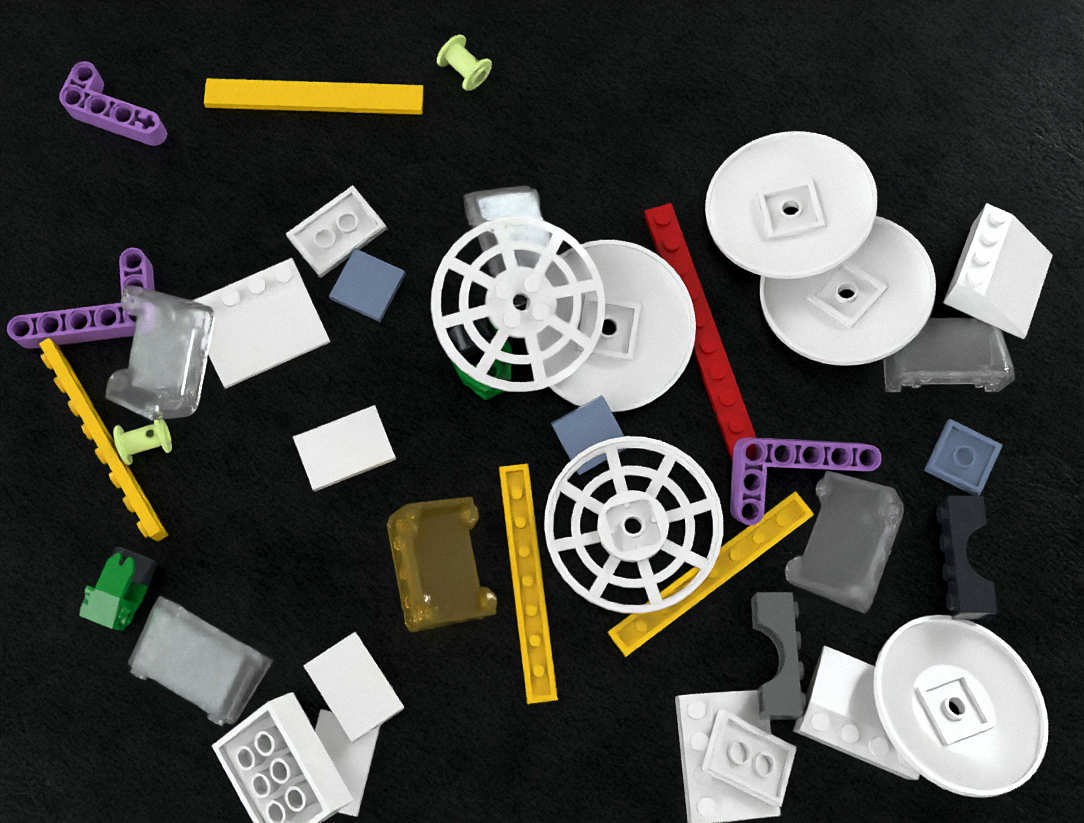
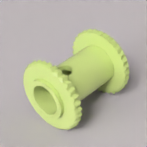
[437,35,492,91]
[114,413,172,465]

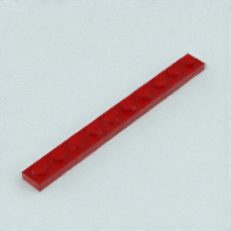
[644,203,756,463]

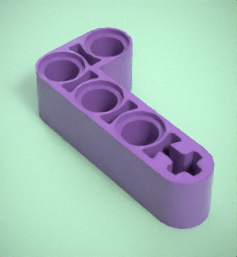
[59,61,167,146]

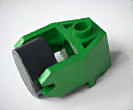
[449,317,512,400]
[79,546,158,631]

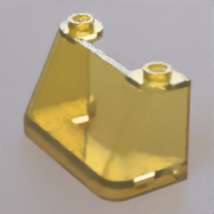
[388,497,496,632]

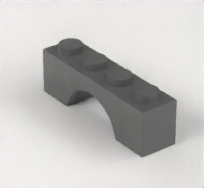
[751,592,806,720]

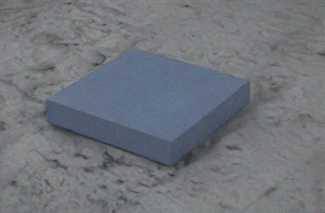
[329,249,406,322]
[551,395,627,475]
[924,419,1003,496]

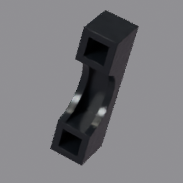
[936,496,997,620]

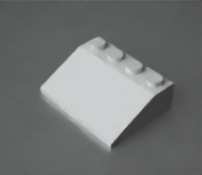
[943,203,1052,339]
[185,258,330,388]
[793,646,920,780]
[675,690,781,823]
[212,692,354,823]

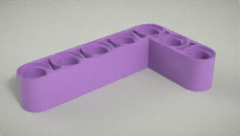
[7,248,157,349]
[730,437,882,525]

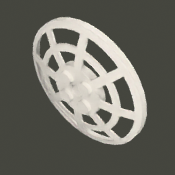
[431,217,605,392]
[544,436,723,614]

